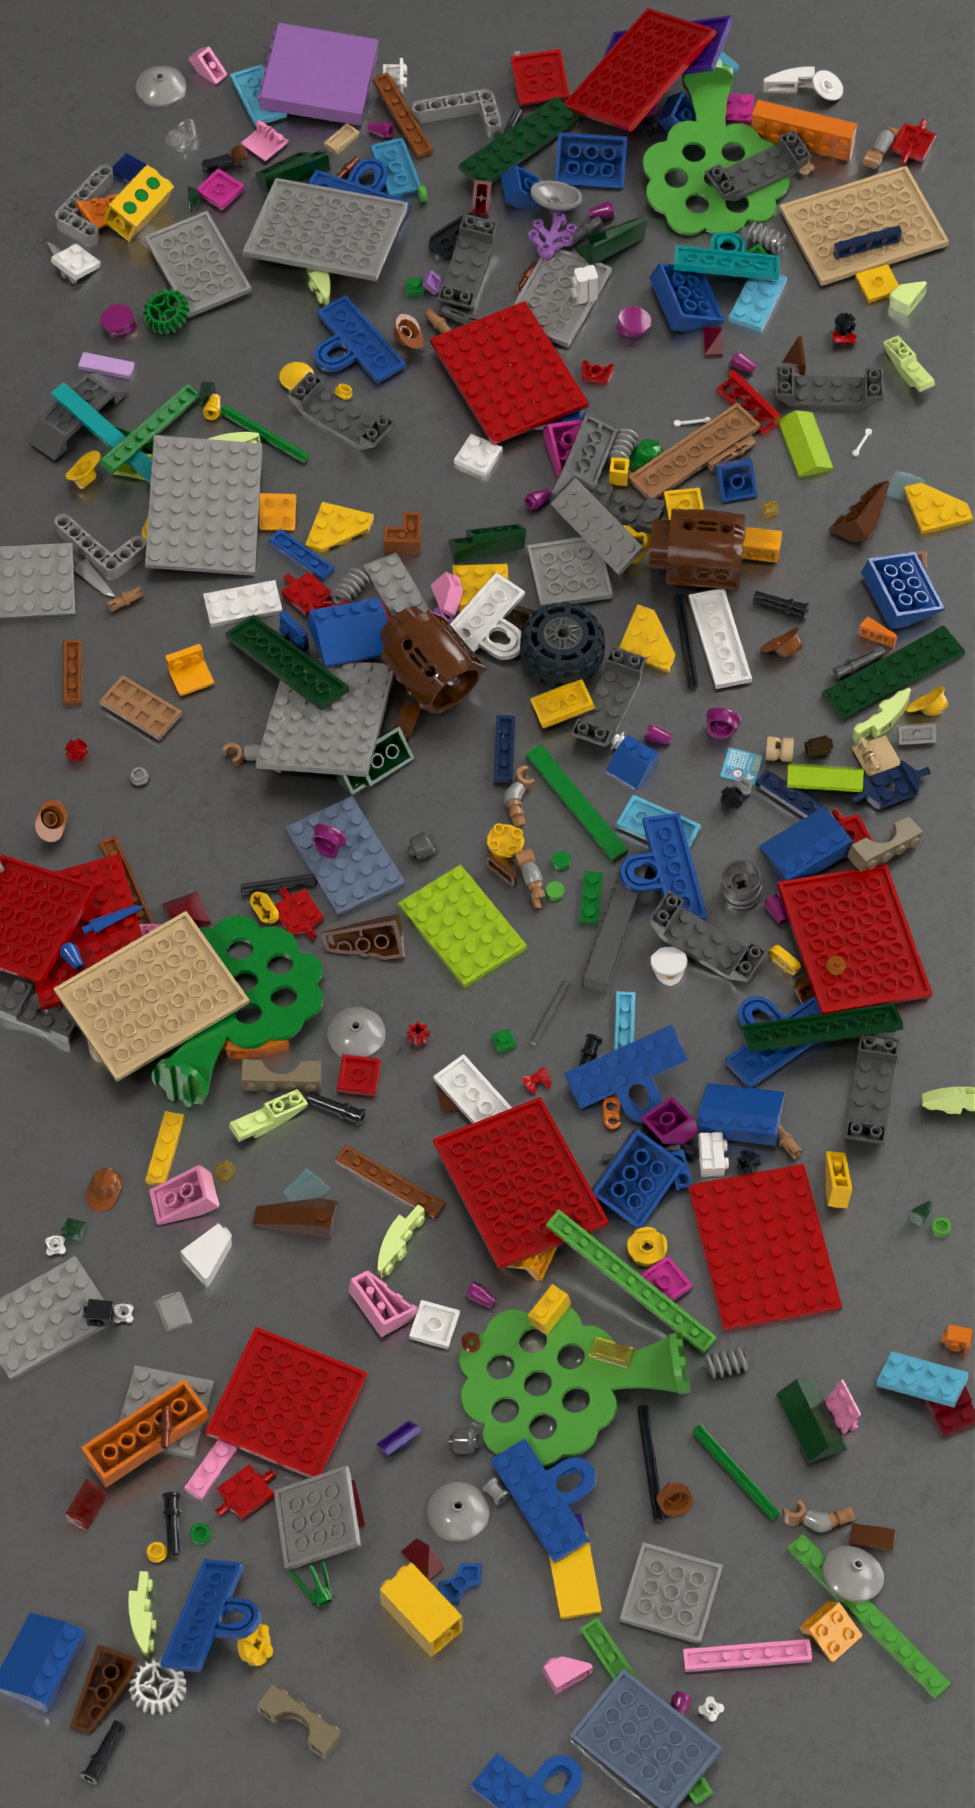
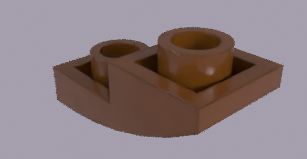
[394,701,421,741]
[849,1524,897,1551]

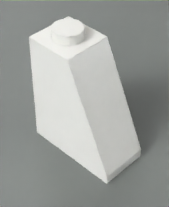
[180,1223,232,1288]

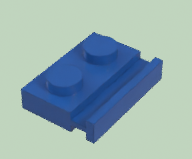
[279,610,309,652]

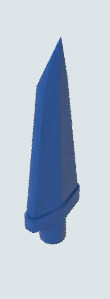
[81,906,145,934]

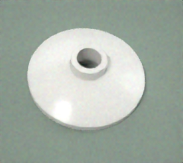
[813,70,843,101]

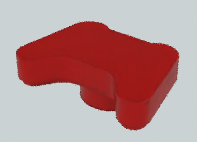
[582,360,614,385]

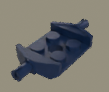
[851,760,931,809]

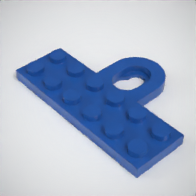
[308,158,410,221]
[314,295,406,384]
[619,813,707,920]
[724,996,820,1088]
[564,1024,688,1123]
[490,1438,596,1564]
[160,1559,261,1673]
[470,1753,582,1808]

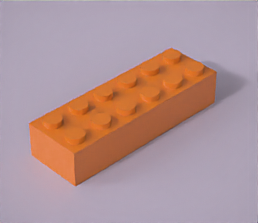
[751,100,857,161]
[81,1379,209,1487]

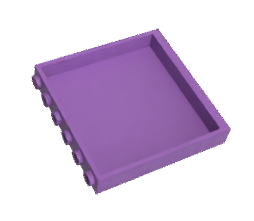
[257,23,378,126]

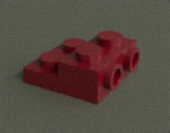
[925,1386,975,1438]

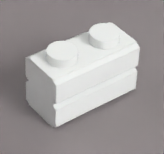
[571,265,598,304]
[698,1132,729,1177]

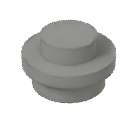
[130,767,149,786]
[733,778,752,795]

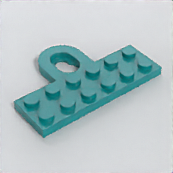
[673,232,780,281]

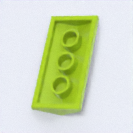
[779,410,833,478]
[787,763,864,792]

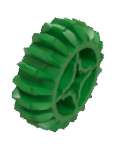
[143,288,190,335]

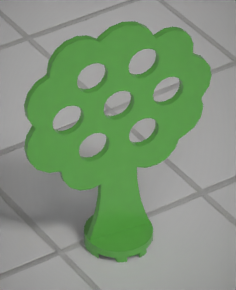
[643,59,790,236]
[459,1307,691,1468]

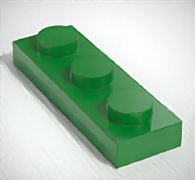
[579,871,604,926]

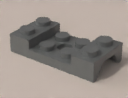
[592,481,665,535]
[0,979,77,1044]

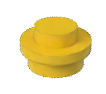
[335,384,352,400]
[146,1542,167,1563]

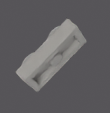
[897,723,936,745]

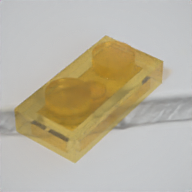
[588,1336,635,1369]

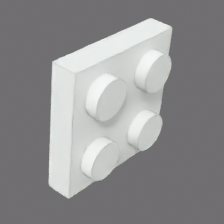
[51,244,101,281]
[454,434,503,477]
[409,1300,460,1349]

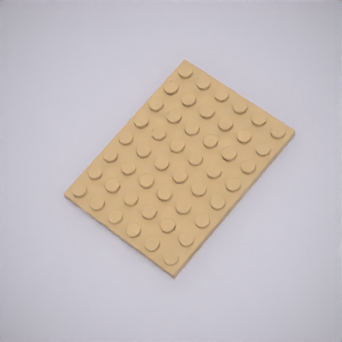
[779,166,949,286]
[54,911,249,1082]

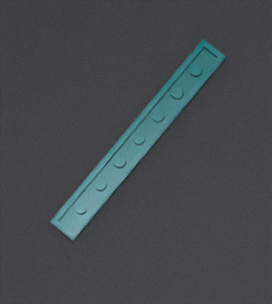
[51,382,152,484]

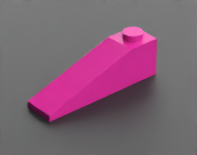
[543,419,582,478]

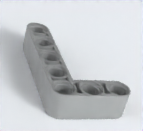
[412,89,501,138]
[55,164,114,247]
[54,514,146,581]

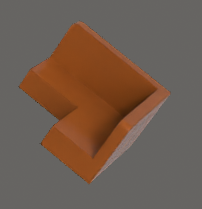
[383,512,422,555]

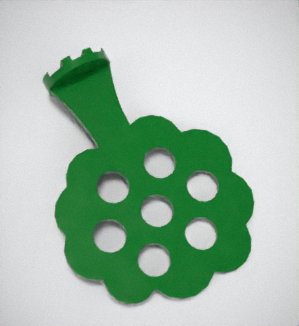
[151,915,324,1107]

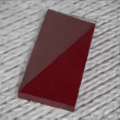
[703,326,723,357]
[400,1539,444,1581]

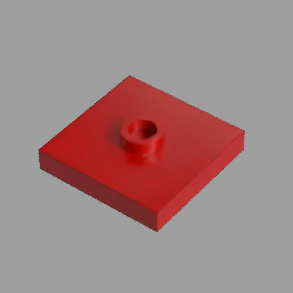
[337,1054,381,1097]

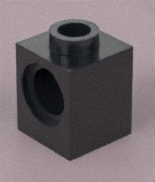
[83,1299,114,1328]

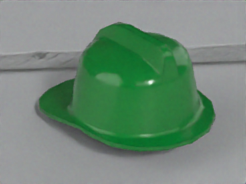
[629,439,664,471]

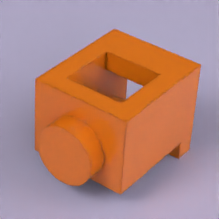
[941,1324,973,1356]

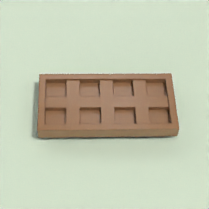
[100,675,182,741]

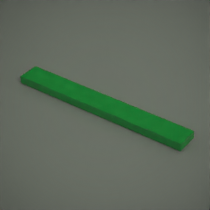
[99,384,201,474]
[526,744,628,862]

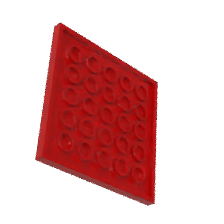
[0,854,98,984]
[205,1326,368,1478]

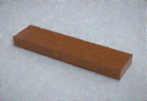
[63,639,82,706]

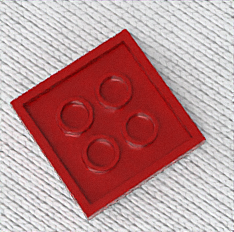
[510,49,570,106]

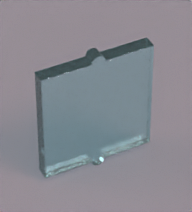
[886,471,924,503]
[283,1168,331,1201]

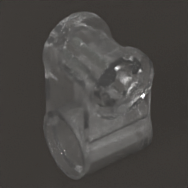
[165,119,197,152]

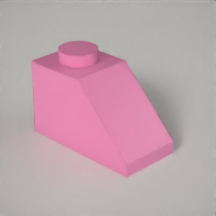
[188,46,228,85]
[431,572,463,617]
[543,1656,593,1694]

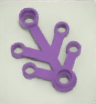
[528,212,577,259]

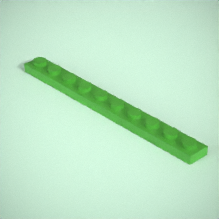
[545,1209,717,1354]
[787,1534,951,1699]
[580,1617,714,1806]

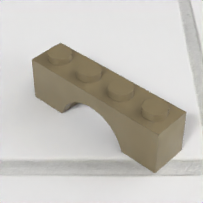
[847,816,923,872]
[241,1059,322,1092]
[257,1684,341,1760]

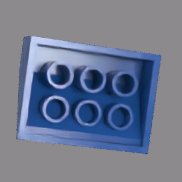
[555,132,628,189]
[649,263,725,332]
[861,552,945,629]
[307,598,388,667]
[759,807,853,881]
[697,1083,785,1146]
[591,1129,685,1229]
[0,1613,87,1713]

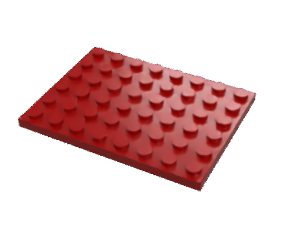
[564,8,717,133]
[430,301,589,445]
[34,853,143,1010]
[777,864,933,1015]
[433,1097,609,1270]
[688,1164,842,1332]

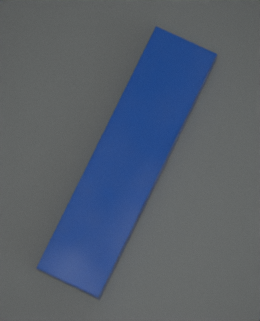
[268,529,335,582]

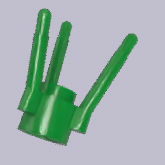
[289,1562,334,1607]

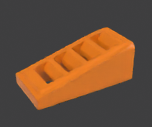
[858,616,897,648]

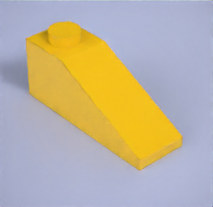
[825,1151,852,1208]

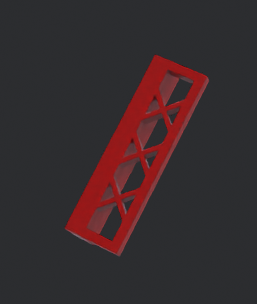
[716,369,780,436]

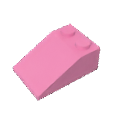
[149,1165,219,1225]

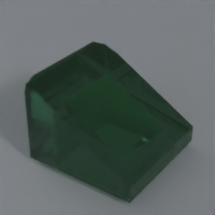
[188,186,200,213]
[199,381,216,407]
[908,1201,932,1226]
[61,1218,87,1241]

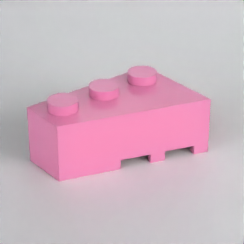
[348,1270,418,1337]

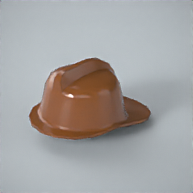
[393,314,424,349]
[760,627,803,657]
[35,799,68,842]
[86,1167,123,1212]
[657,1482,694,1517]

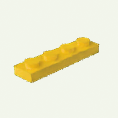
[145,1111,185,1186]

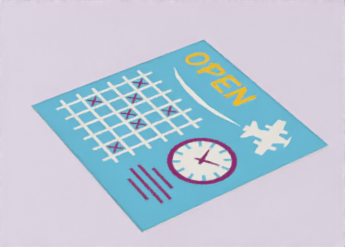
[720,748,763,785]

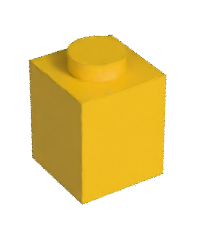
[609,457,629,486]

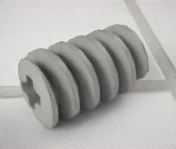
[747,221,787,254]
[606,428,638,464]
[330,568,369,603]
[705,1346,749,1379]

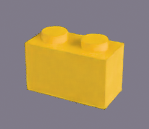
[528,1284,571,1335]

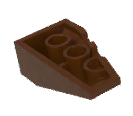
[830,480,890,542]
[321,914,405,960]
[252,1198,339,1238]
[70,1645,138,1734]

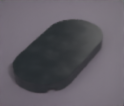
[429,213,488,261]

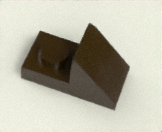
[506,605,536,636]

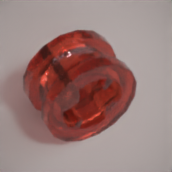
[461,1332,480,1353]

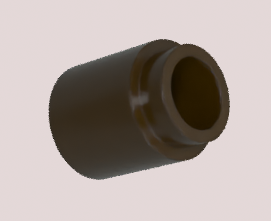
[804,735,833,757]

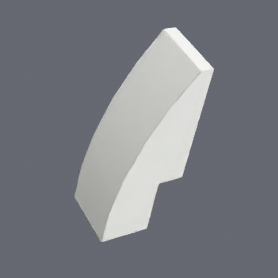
[763,66,815,93]

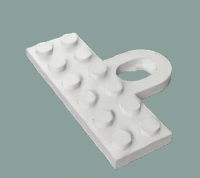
[450,573,525,660]

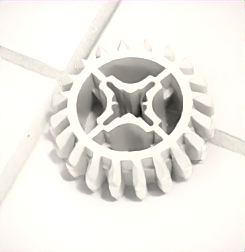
[129,1657,186,1716]

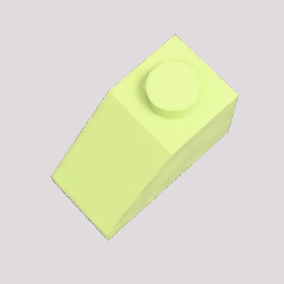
[889,281,927,316]

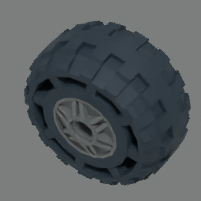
[520,602,605,687]

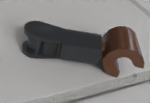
[202,145,250,174]

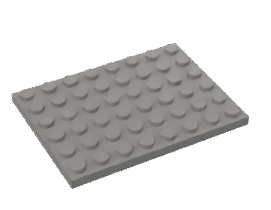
[243,178,408,281]
[145,435,262,576]
[256,659,395,777]

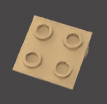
[852,735,900,777]

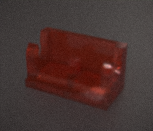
[65,1479,108,1531]

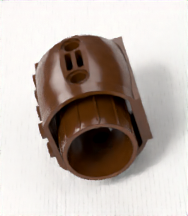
[649,509,745,590]
[380,606,487,715]

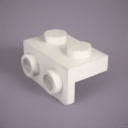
[383,58,407,95]

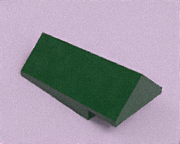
[255,151,331,193]
[575,216,648,265]
[449,524,526,564]
[334,726,415,795]
[776,1379,847,1464]

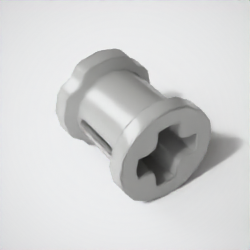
[483,1478,510,1506]

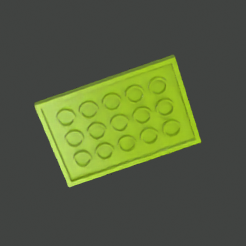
[398,864,527,988]

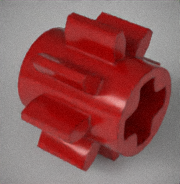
[65,738,89,762]
[406,1021,430,1047]

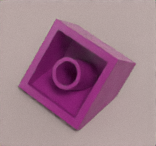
[641,1096,699,1144]

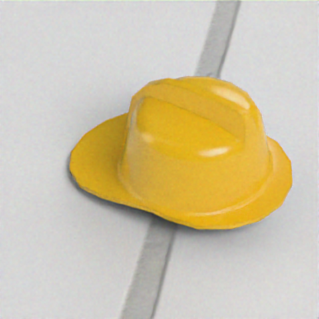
[65,451,101,489]
[906,686,949,716]

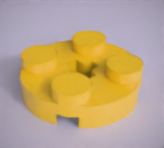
[627,1227,667,1267]
[238,1624,273,1666]

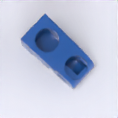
[670,1150,692,1190]

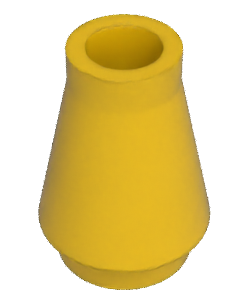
[203,394,220,420]

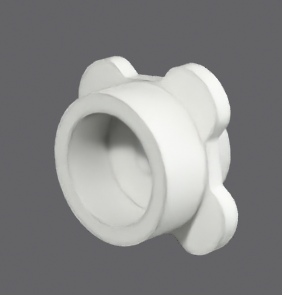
[611,732,625,750]
[45,1235,66,1256]
[114,1303,134,1323]
[699,1697,724,1722]

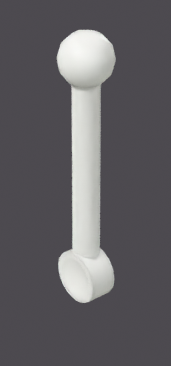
[674,417,711,428]
[852,428,872,457]

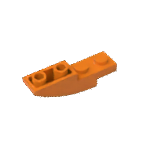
[222,1039,289,1059]

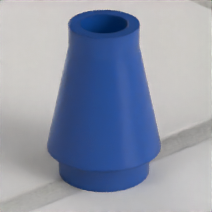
[60,942,85,971]

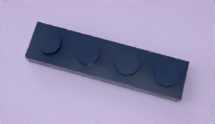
[833,226,902,260]
[494,715,515,783]
[755,769,828,818]

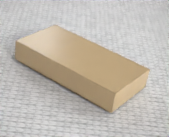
[324,123,360,156]

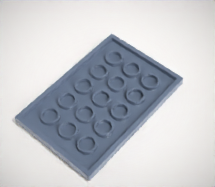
[285,796,406,917]
[570,1668,723,1808]

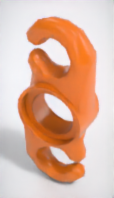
[603,1093,621,1130]

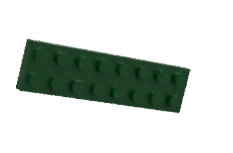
[458,96,580,183]
[225,615,350,711]
[822,625,965,722]
[741,1003,903,1052]

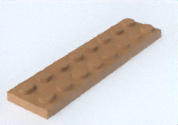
[628,402,761,499]

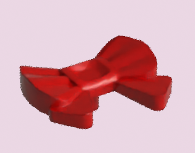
[832,331,857,345]
[522,1066,552,1094]

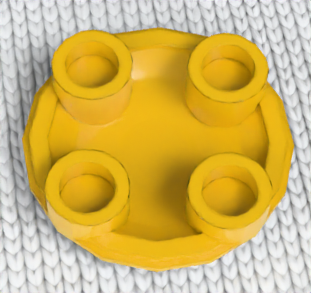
[279,362,314,392]
[487,823,524,858]

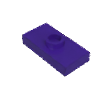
[377,1421,421,1455]

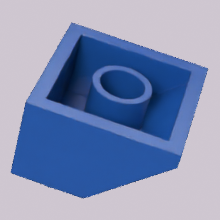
[657,91,696,133]
[501,164,540,209]
[714,458,757,502]
[606,735,659,791]

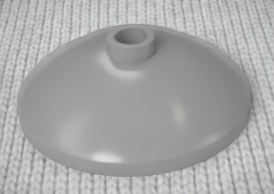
[135,66,186,107]
[530,181,582,212]
[327,1007,385,1057]
[427,1482,490,1542]
[822,1546,884,1602]

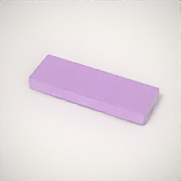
[78,352,134,380]

